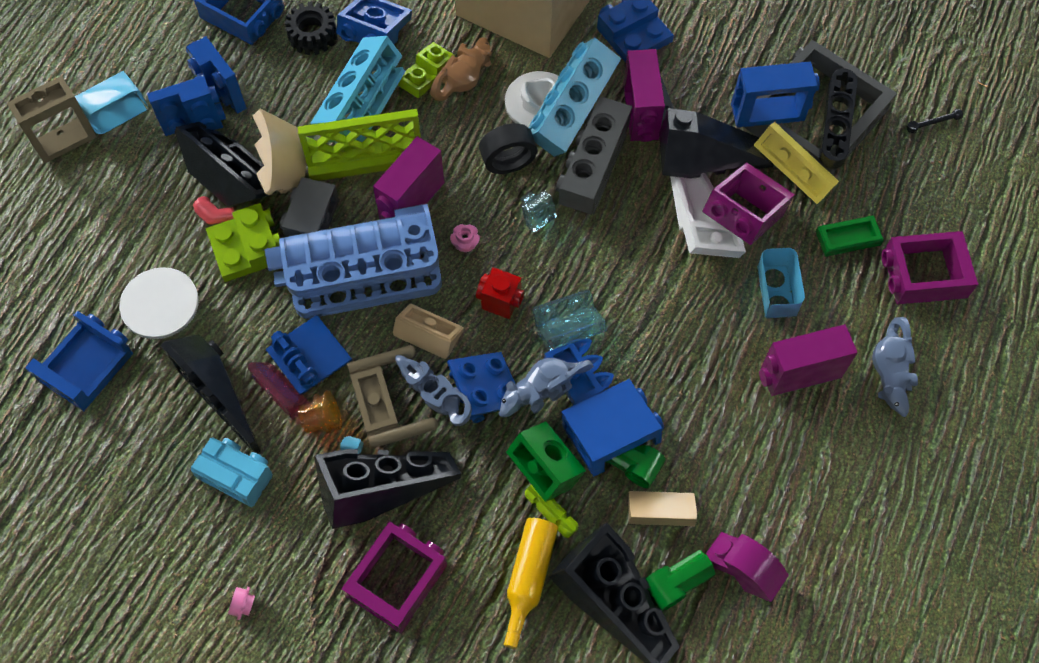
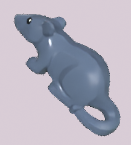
[872,317,918,417]
[395,355,472,426]
[499,358,594,417]

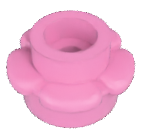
[450,224,480,252]
[228,586,255,620]

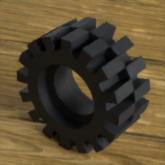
[285,2,337,55]

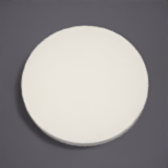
[505,71,558,128]
[119,268,199,339]

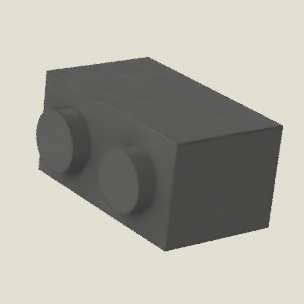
[280,177,339,237]

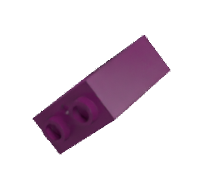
[623,49,665,142]
[702,162,795,245]
[881,231,978,305]
[341,521,447,634]

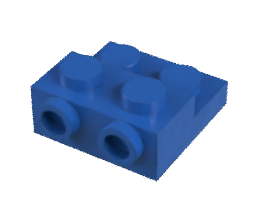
[336,0,412,44]
[597,0,674,63]
[186,36,247,114]
[147,76,226,136]

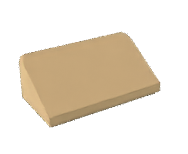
[393,304,464,359]
[628,491,697,526]

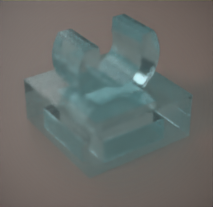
[521,190,557,232]

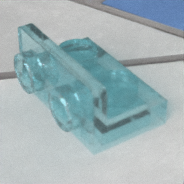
[532,289,607,351]

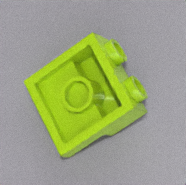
[205,203,280,282]

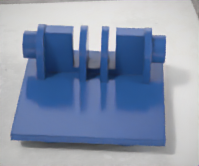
[266,315,352,396]
[447,352,523,423]

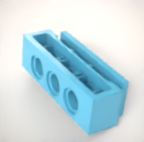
[311,36,405,143]
[529,38,622,157]

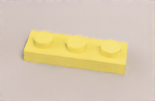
[754,122,839,204]

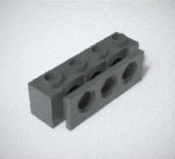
[556,96,632,215]

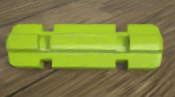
[524,485,579,538]

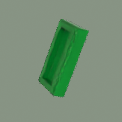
[815,215,884,257]

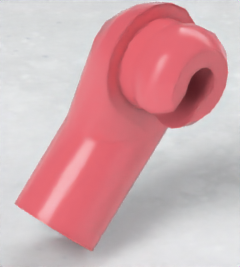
[193,196,235,225]

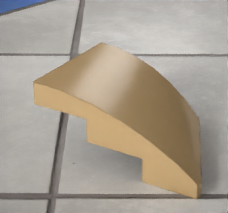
[253,108,306,195]

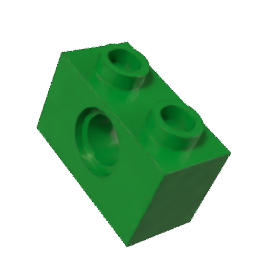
[506,421,586,502]

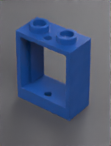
[194,0,284,45]
[731,61,820,128]

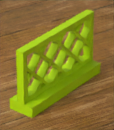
[297,109,421,181]

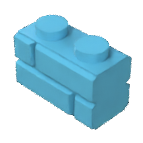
[191,437,273,508]

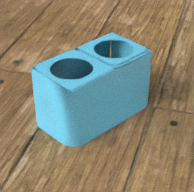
[75,71,149,134]
[757,248,805,318]

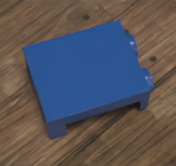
[25,311,133,412]
[562,379,664,477]

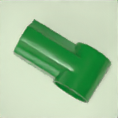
[606,445,666,489]
[646,550,716,611]

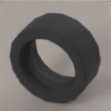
[479,123,538,174]

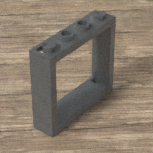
[744,40,897,175]

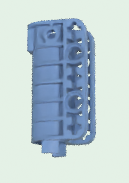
[264,204,442,319]

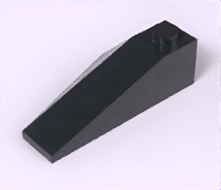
[659,108,774,179]
[160,334,261,454]
[315,449,461,529]
[549,523,680,663]

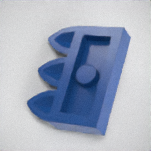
[544,338,614,405]

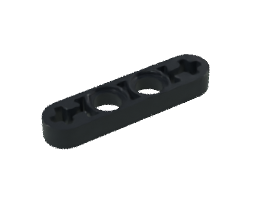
[819,68,858,169]

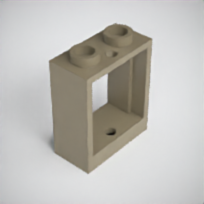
[6,76,97,164]

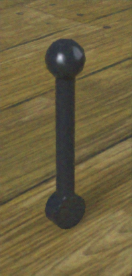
[906,109,963,133]

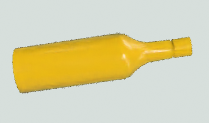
[504,518,558,649]

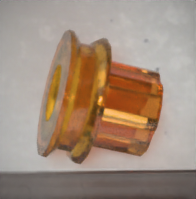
[298,390,342,434]

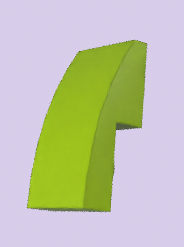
[398,42,455,99]

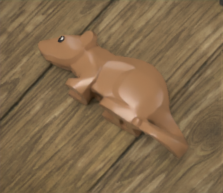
[430,37,492,101]

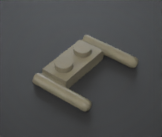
[347,345,438,449]

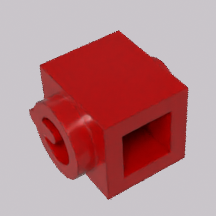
[476,267,525,319]

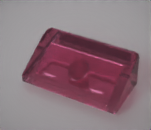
[248,362,310,419]

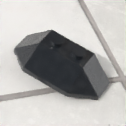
[175,121,277,206]

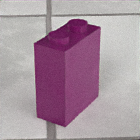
[373,136,444,220]
[759,324,858,396]

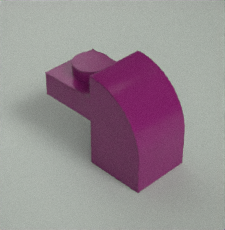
[706,532,789,602]

